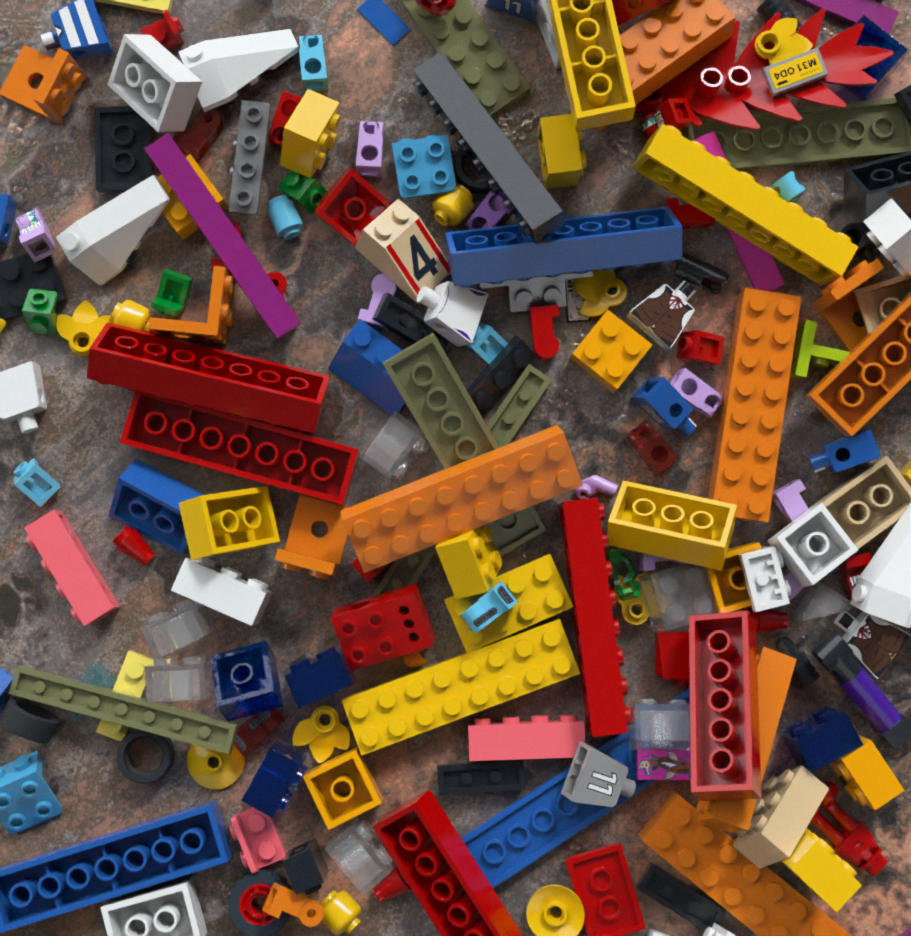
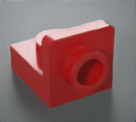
[140,9,184,51]
[677,330,725,365]

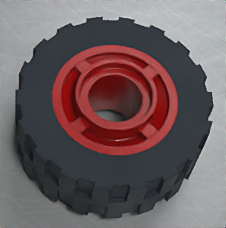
[228,868,292,936]

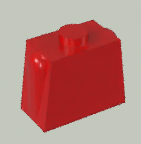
[654,631,690,685]

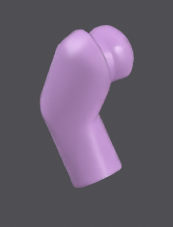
[575,475,618,499]

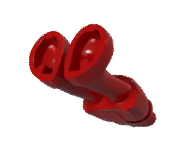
[810,781,888,877]

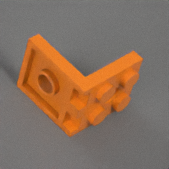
[0,45,86,125]
[813,258,884,352]
[148,266,237,345]
[275,494,349,579]

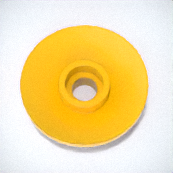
[187,742,245,790]
[526,885,585,936]

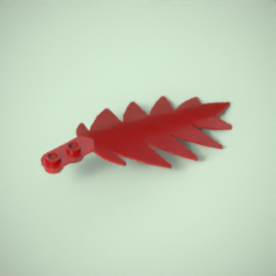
[634,8,894,130]

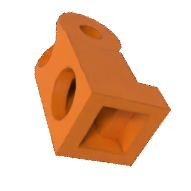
[262,882,324,927]

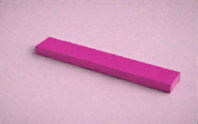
[693,131,785,291]

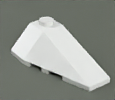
[179,29,299,112]
[56,175,170,286]
[850,503,911,628]

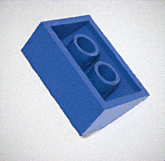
[328,319,407,419]
[108,458,204,556]

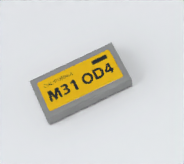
[762,48,828,97]

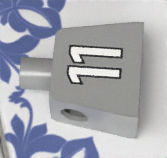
[561,741,636,807]

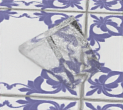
[791,581,855,622]

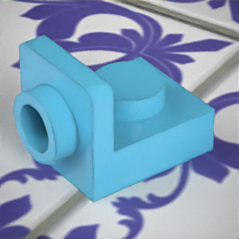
[465,322,508,365]
[13,458,61,507]

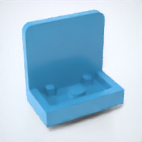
[392,134,456,199]
[0,750,62,834]

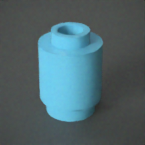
[267,195,303,239]

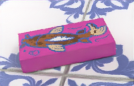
[636,749,691,780]

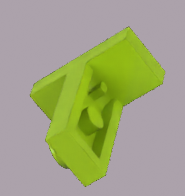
[789,320,850,381]

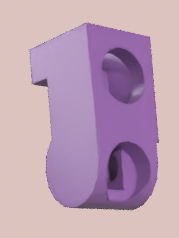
[465,191,507,230]

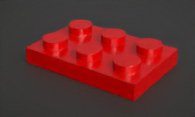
[565,841,646,936]

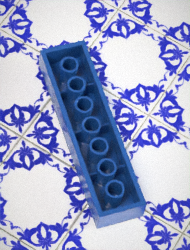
[445,206,682,288]
[0,799,233,933]

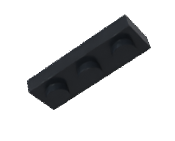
[372,293,453,357]
[466,335,536,416]
[437,759,526,795]
[635,862,726,931]

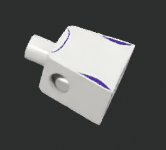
[417,281,489,347]

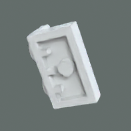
[739,546,791,612]

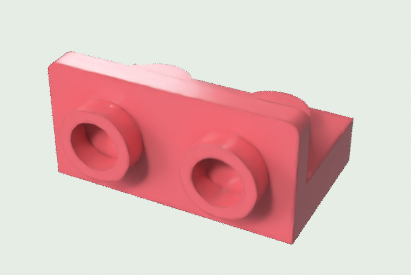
[229,801,287,874]

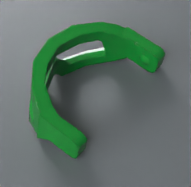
[607,546,642,601]

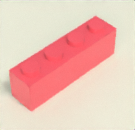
[25,510,120,626]
[468,714,585,761]

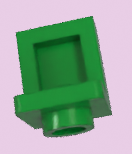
[278,170,327,214]
[150,269,193,317]
[22,289,58,335]

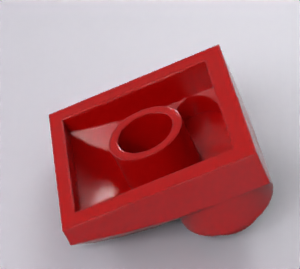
[314,168,392,246]

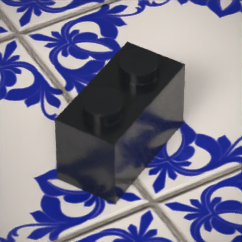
[282,838,329,895]

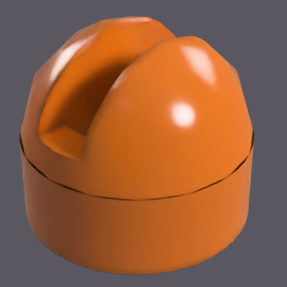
[402,650,427,667]

